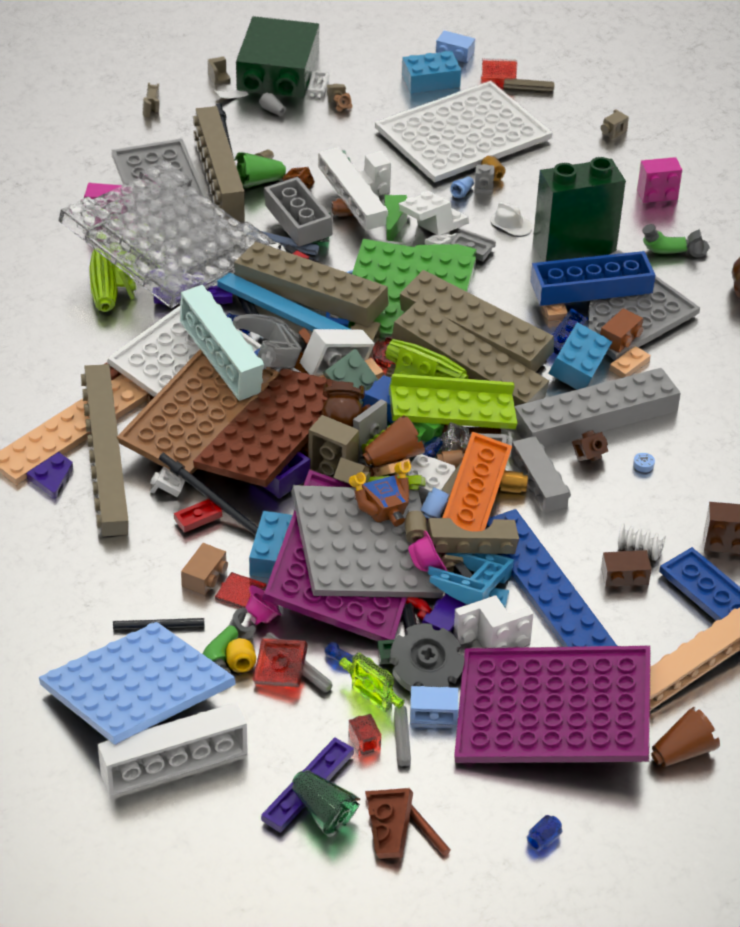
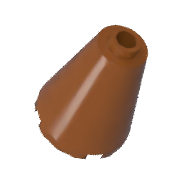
[362,415,425,467]
[651,707,720,767]

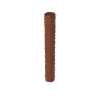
[410,805,451,856]

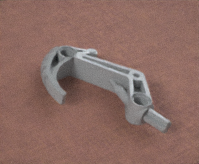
[233,314,302,369]

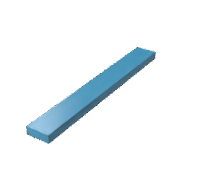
[217,273,351,332]

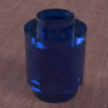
[526,815,563,851]

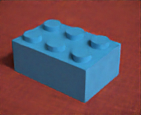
[402,51,461,94]
[548,322,612,390]
[249,511,292,578]

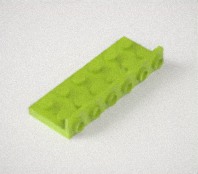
[389,374,517,429]

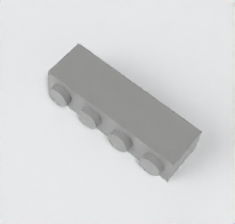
[511,436,571,513]

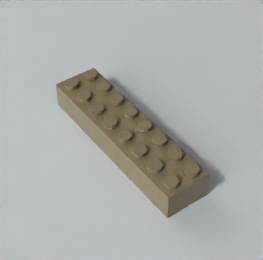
[193,106,245,224]
[234,242,389,327]
[400,270,554,372]
[392,301,549,407]

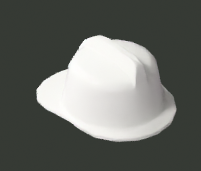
[491,202,532,236]

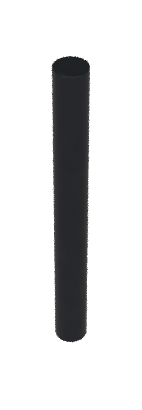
[113,618,205,630]

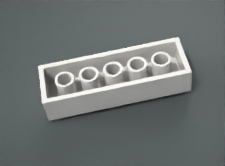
[98,702,248,796]

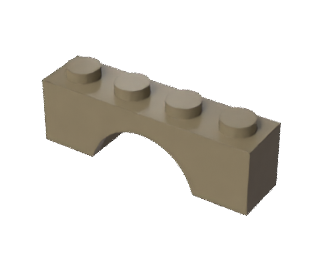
[427,518,519,554]

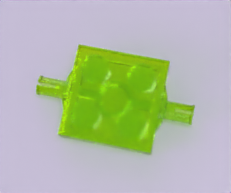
[339,652,404,712]

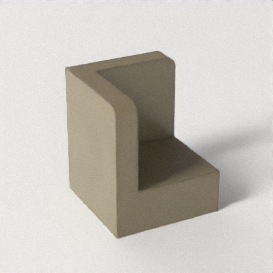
[207,56,231,85]

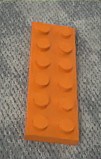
[442,432,512,532]

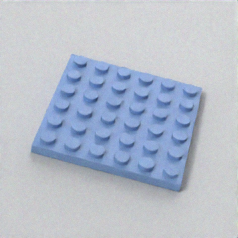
[39,622,236,745]

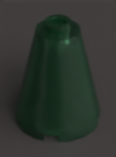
[292,770,360,837]

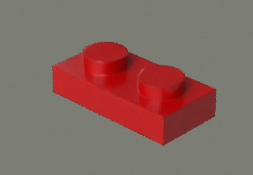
[174,499,223,533]

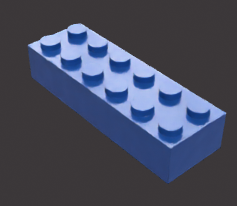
[530,251,656,306]

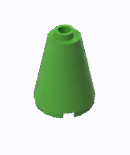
[234,152,286,189]

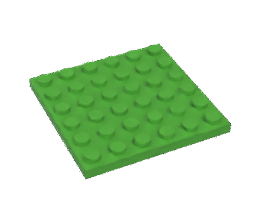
[338,239,476,339]

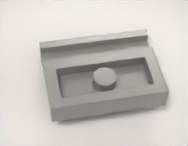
[450,229,496,261]

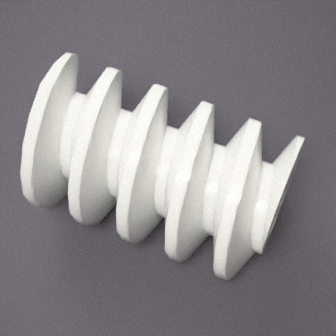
[617,523,666,561]

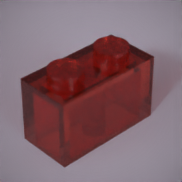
[481,58,517,79]

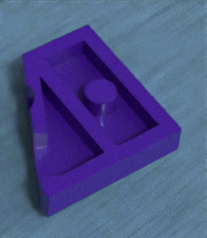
[26,452,73,499]

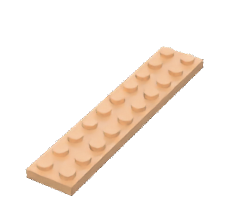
[0,374,148,485]

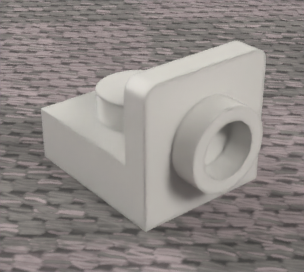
[150,466,185,497]

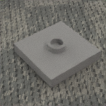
[353,399,387,456]

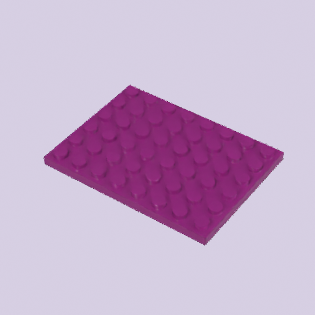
[262,469,428,641]
[454,646,651,763]

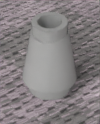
[259,93,286,116]

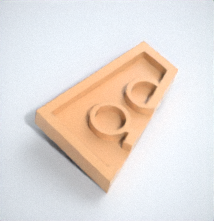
[373,459,412,477]

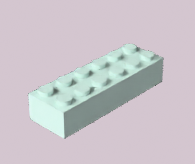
[180,285,264,401]

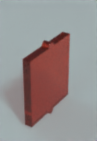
[215,572,267,609]

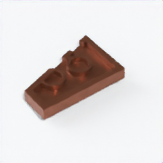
[365,788,414,859]

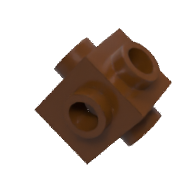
[572,430,609,462]

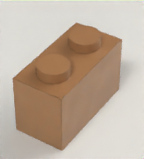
[181,543,228,595]

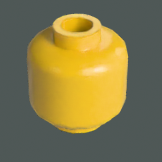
[225,638,257,673]

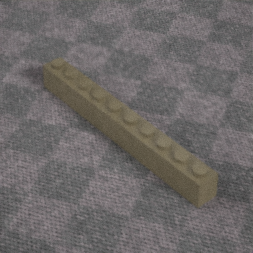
[81,364,128,537]

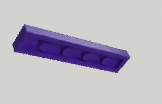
[261,737,354,833]

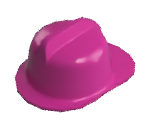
[408,530,447,572]
[246,585,282,625]

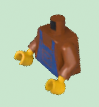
[349,461,411,527]

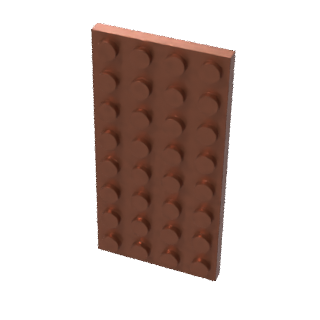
[193,368,335,487]

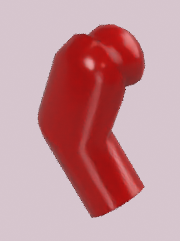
[406,597,432,620]

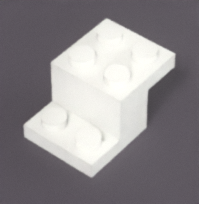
[399,191,469,236]
[453,595,534,648]

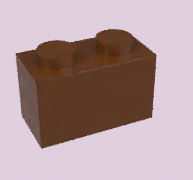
[601,550,652,587]

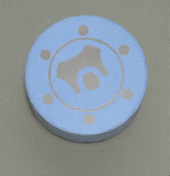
[633,453,655,472]

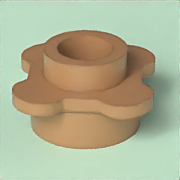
[334,93,353,112]

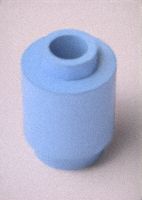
[420,487,449,519]

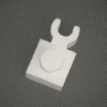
[425,231,457,245]

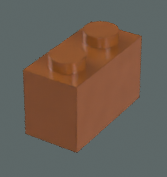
[600,308,643,353]

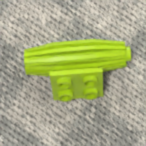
[89,246,137,312]
[385,339,468,379]

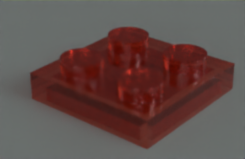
[253,638,308,687]

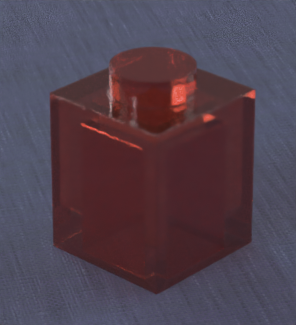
[348,713,382,756]

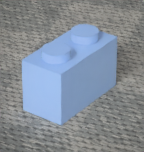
[436,30,475,63]
[410,686,458,725]

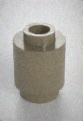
[404,511,428,543]

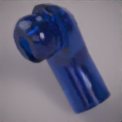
[324,642,356,667]

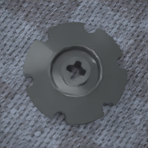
[389,624,464,691]

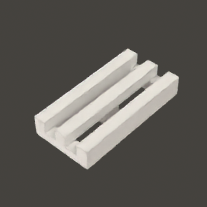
[307,71,329,97]

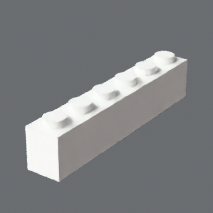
[318,147,388,230]

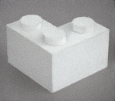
[358,151,391,196]

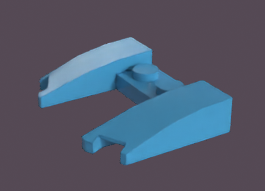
[428,553,514,605]

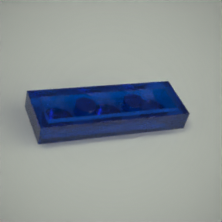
[552,308,588,355]

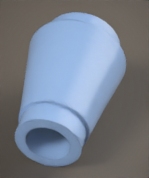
[450,177,474,198]

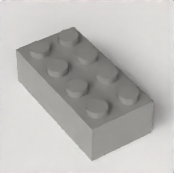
[264,177,333,247]

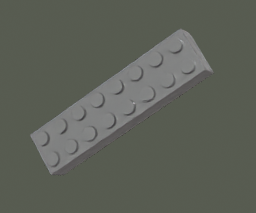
[515,367,681,447]

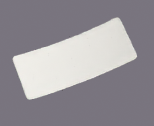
[215,90,249,98]

